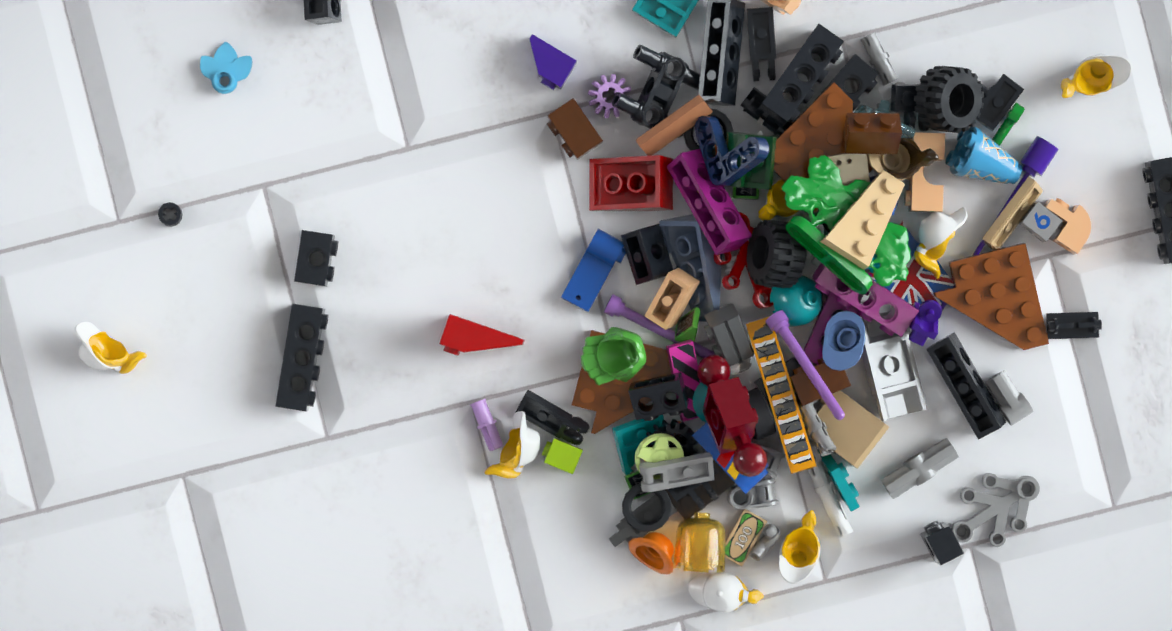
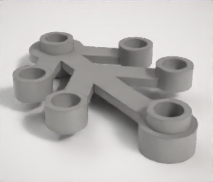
[951,473,1040,547]

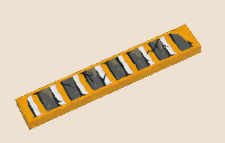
[746,316,817,474]

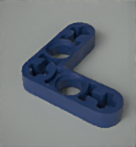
[695,116,769,186]

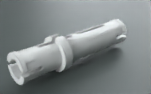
[808,461,853,538]

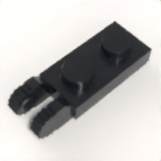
[746,7,776,82]
[515,390,590,445]

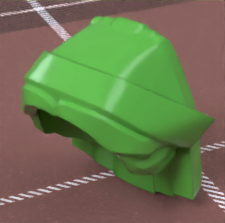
[581,327,646,385]

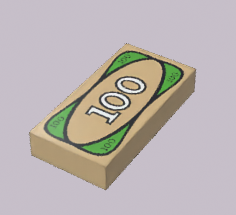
[719,509,767,566]

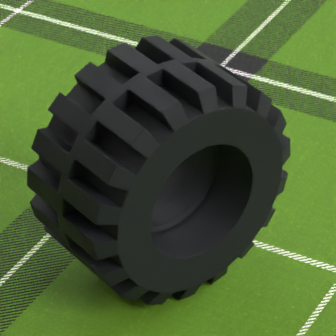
[914,66,984,133]
[746,220,807,288]

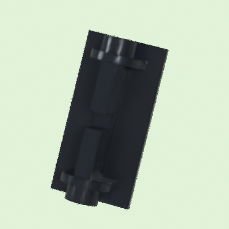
[740,87,791,136]
[1046,312,1102,339]

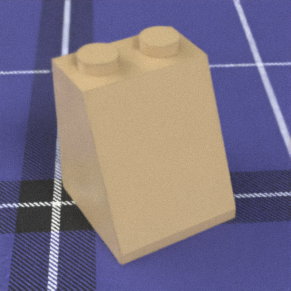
[805,391,889,469]

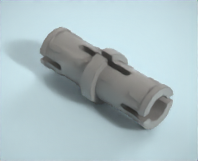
[860,32,898,86]
[799,403,836,456]

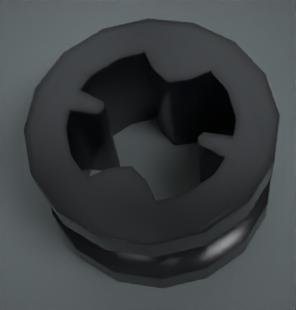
[158,202,183,227]

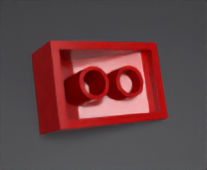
[589,155,673,211]
[439,314,525,356]

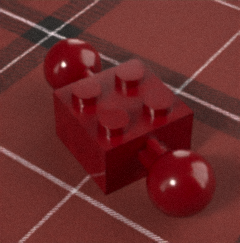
[697,355,767,477]

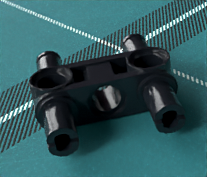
[612,45,700,138]

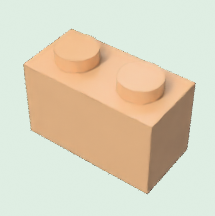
[645,268,700,330]

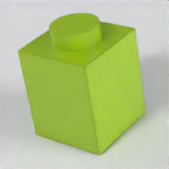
[541,438,583,474]

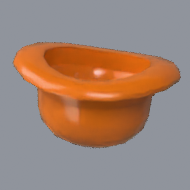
[628,532,674,575]

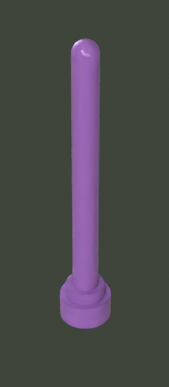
[604,294,715,358]
[766,310,845,420]

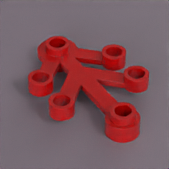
[713,212,774,309]

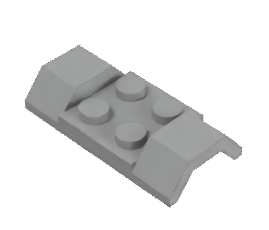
[861,311,927,421]

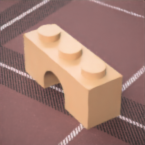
[904,132,945,212]

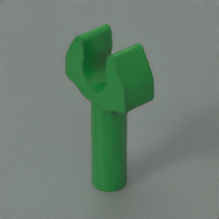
[992,102,1025,146]

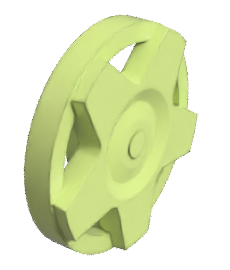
[635,433,684,479]

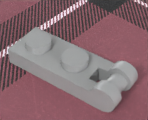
[639,452,714,492]

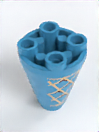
[945,127,1022,184]

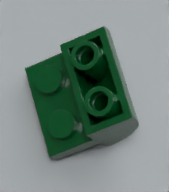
[726,131,776,190]

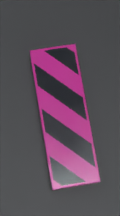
[666,340,701,422]

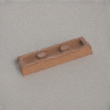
[636,94,713,156]

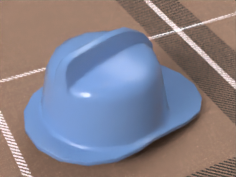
[822,311,866,371]

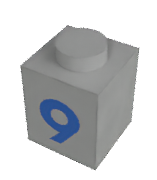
[1019,202,1063,242]

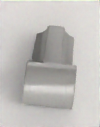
[985,370,1033,426]

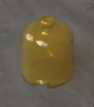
[673,512,726,573]

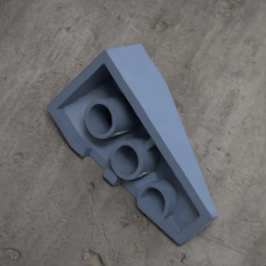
[659,214,722,322]

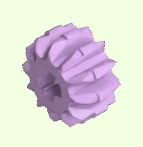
[588,74,632,118]

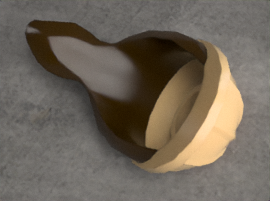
[868,138,939,181]

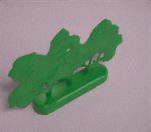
[781,155,911,295]

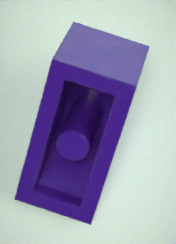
[529,34,577,90]

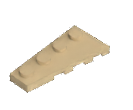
[821,170,905,270]

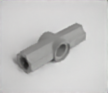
[881,438,959,499]

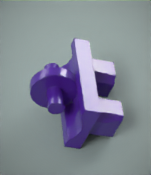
[909,300,942,346]

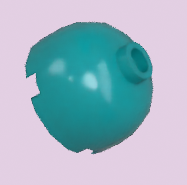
[770,275,823,327]

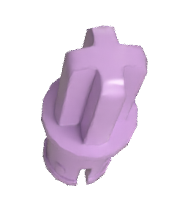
[470,398,503,451]

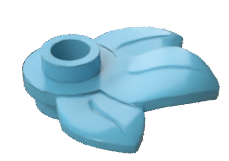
[200,42,252,94]

